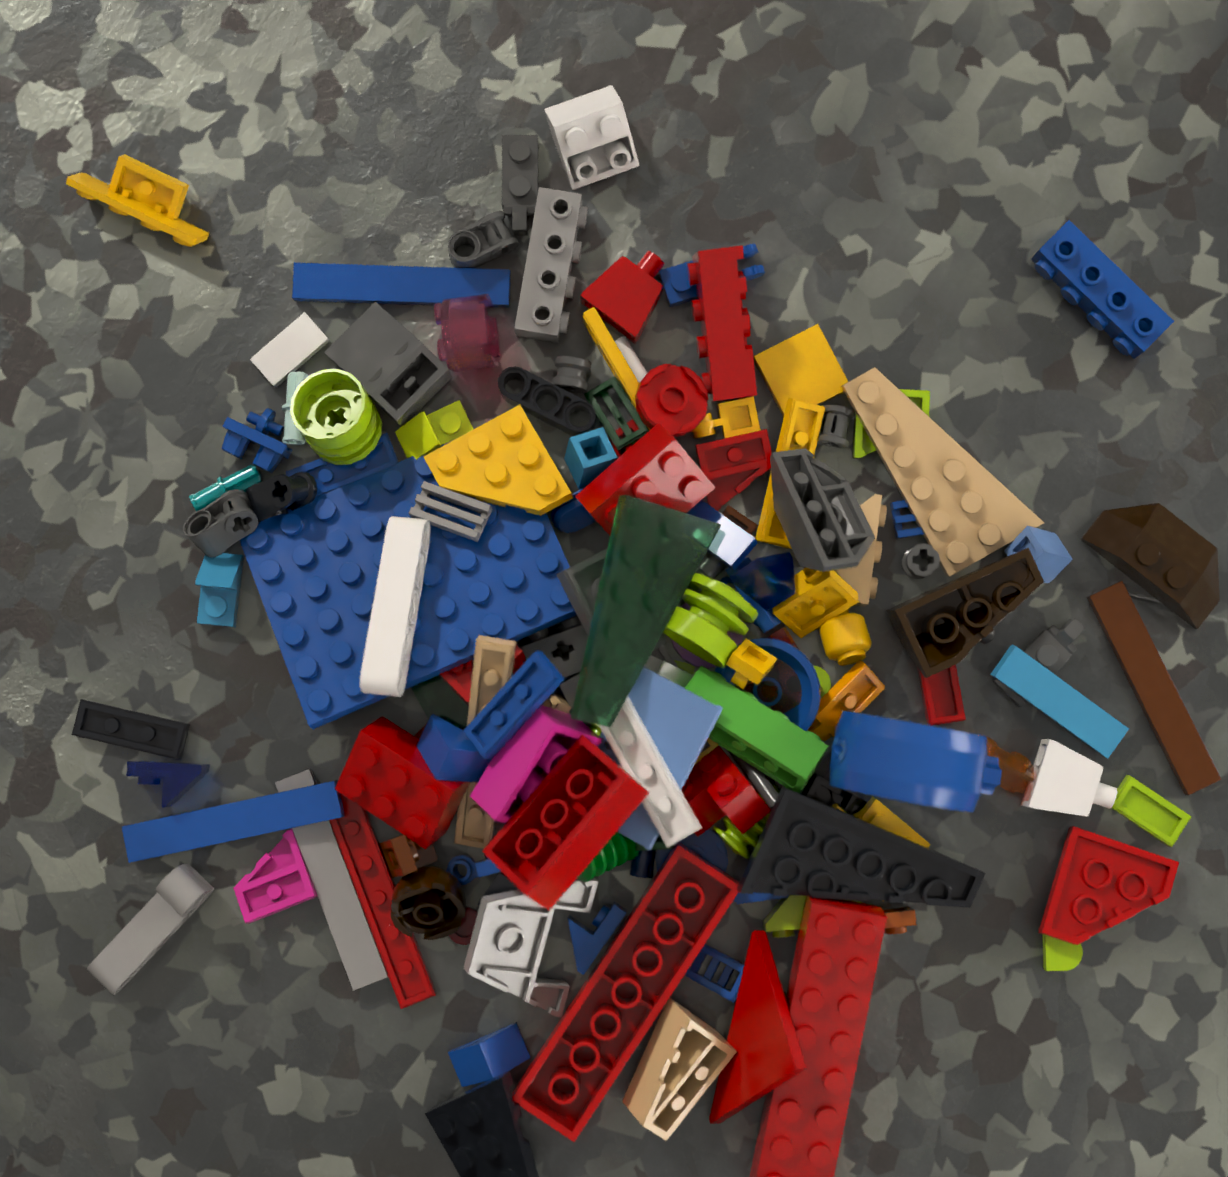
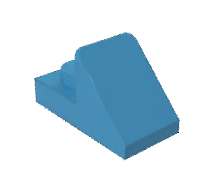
[195,553,244,627]

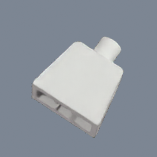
[1021,739,1117,817]

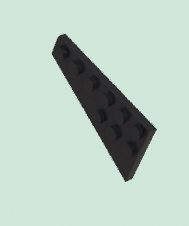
[737,786,986,908]
[425,1071,539,1177]

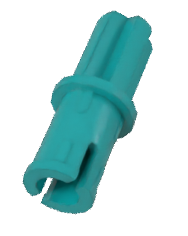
[189,465,262,512]

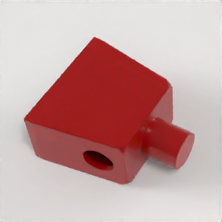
[580,251,665,344]

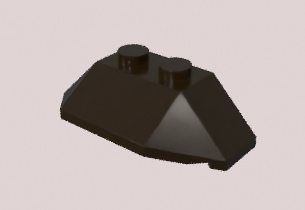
[1080,503,1220,629]

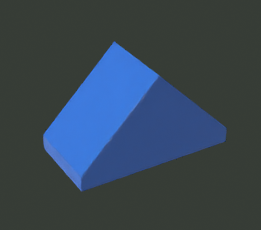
[417,714,493,782]
[448,1022,531,1087]

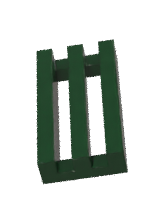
[584,376,649,455]

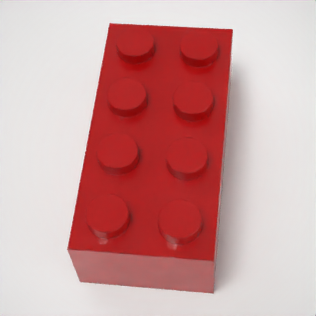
[482,734,650,911]

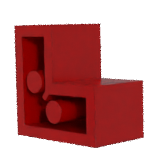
[681,745,771,837]

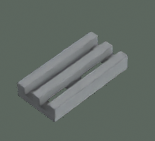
[409,481,493,542]

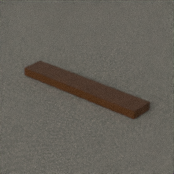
[1087,581,1222,795]

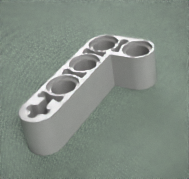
[86,863,215,995]

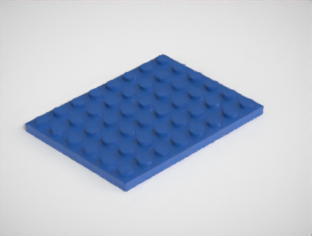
[239,439,577,729]

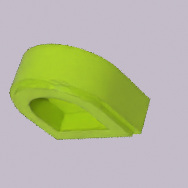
[1042,934,1083,971]

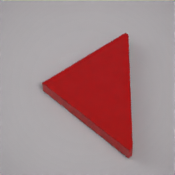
[709,930,806,1124]

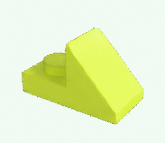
[395,400,473,460]

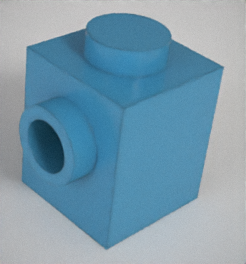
[564,427,618,489]

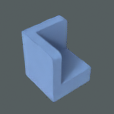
[1004,525,1073,583]

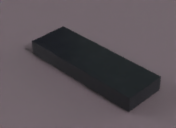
[72,699,190,760]

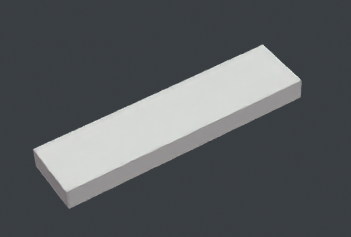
[593,695,702,848]

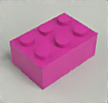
[470,705,603,824]

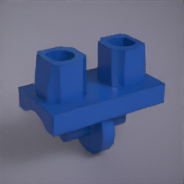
[222,408,293,473]

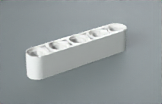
[360,516,431,697]

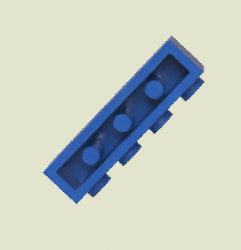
[1031,220,1174,359]

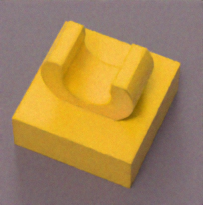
[726,638,777,689]

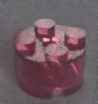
[434,294,500,372]

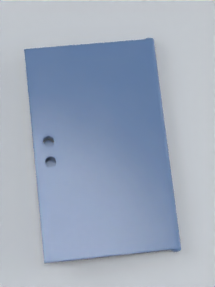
[598,663,723,850]

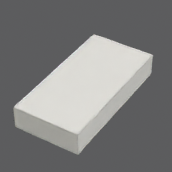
[250,312,330,388]

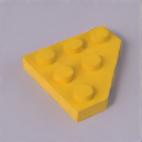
[423,405,573,516]

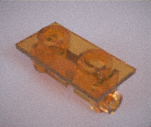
[968,732,1034,794]

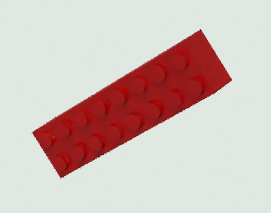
[512,842,740,1142]
[749,896,887,1177]

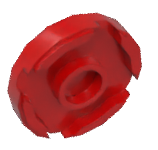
[635,364,708,437]

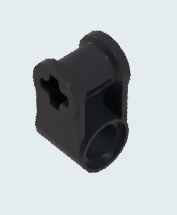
[246,472,317,524]

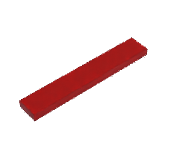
[329,793,437,1009]

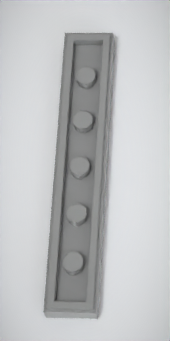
[275,769,388,991]

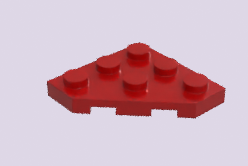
[1038,826,1179,945]

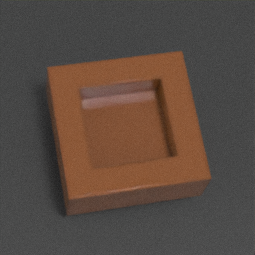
[882,907,917,934]

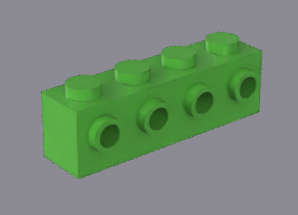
[685,666,829,793]

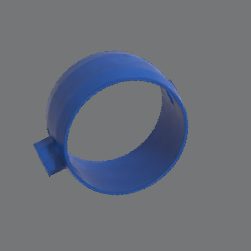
[829,711,1002,812]

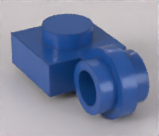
[447,854,502,885]

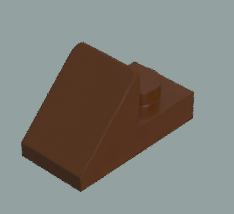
[379,834,438,878]

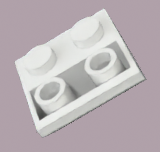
[544,85,640,190]

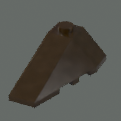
[886,548,1044,678]

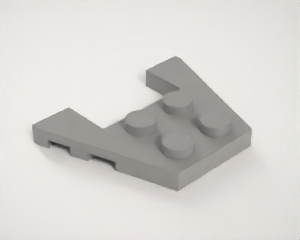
[463,877,599,1017]

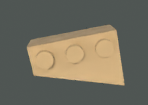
[622,998,737,1141]

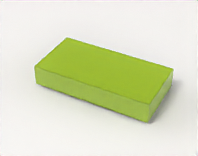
[1111,775,1192,847]

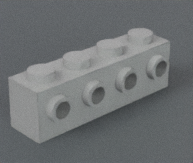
[514,187,588,343]

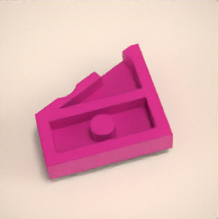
[234,829,318,924]

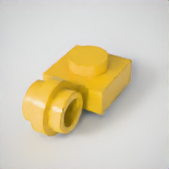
[691,396,761,438]

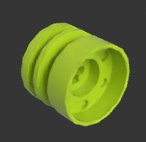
[290,369,382,465]
[659,573,758,668]

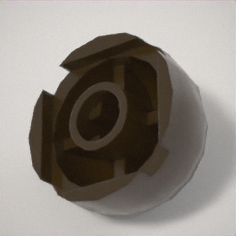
[390,866,466,940]

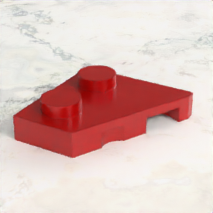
[695,429,772,511]

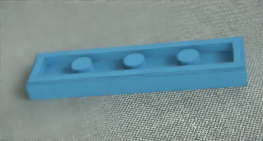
[990,644,1129,759]

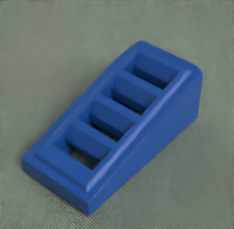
[685,944,744,1003]

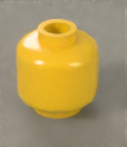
[819,609,872,666]

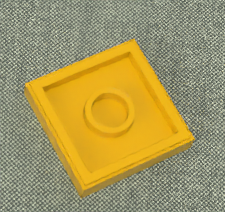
[754,324,848,417]

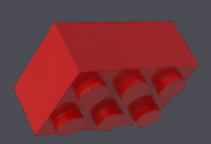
[575,423,715,561]
[335,716,470,849]

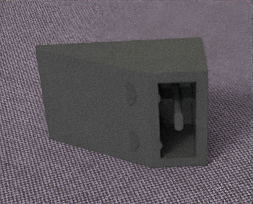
[324,302,452,427]

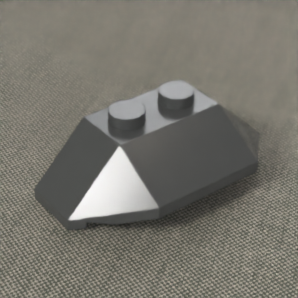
[770,448,875,572]

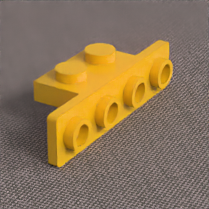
[66,154,209,247]

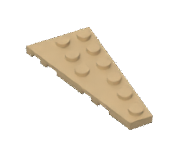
[841,367,1044,577]

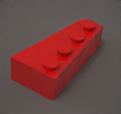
[687,245,757,401]

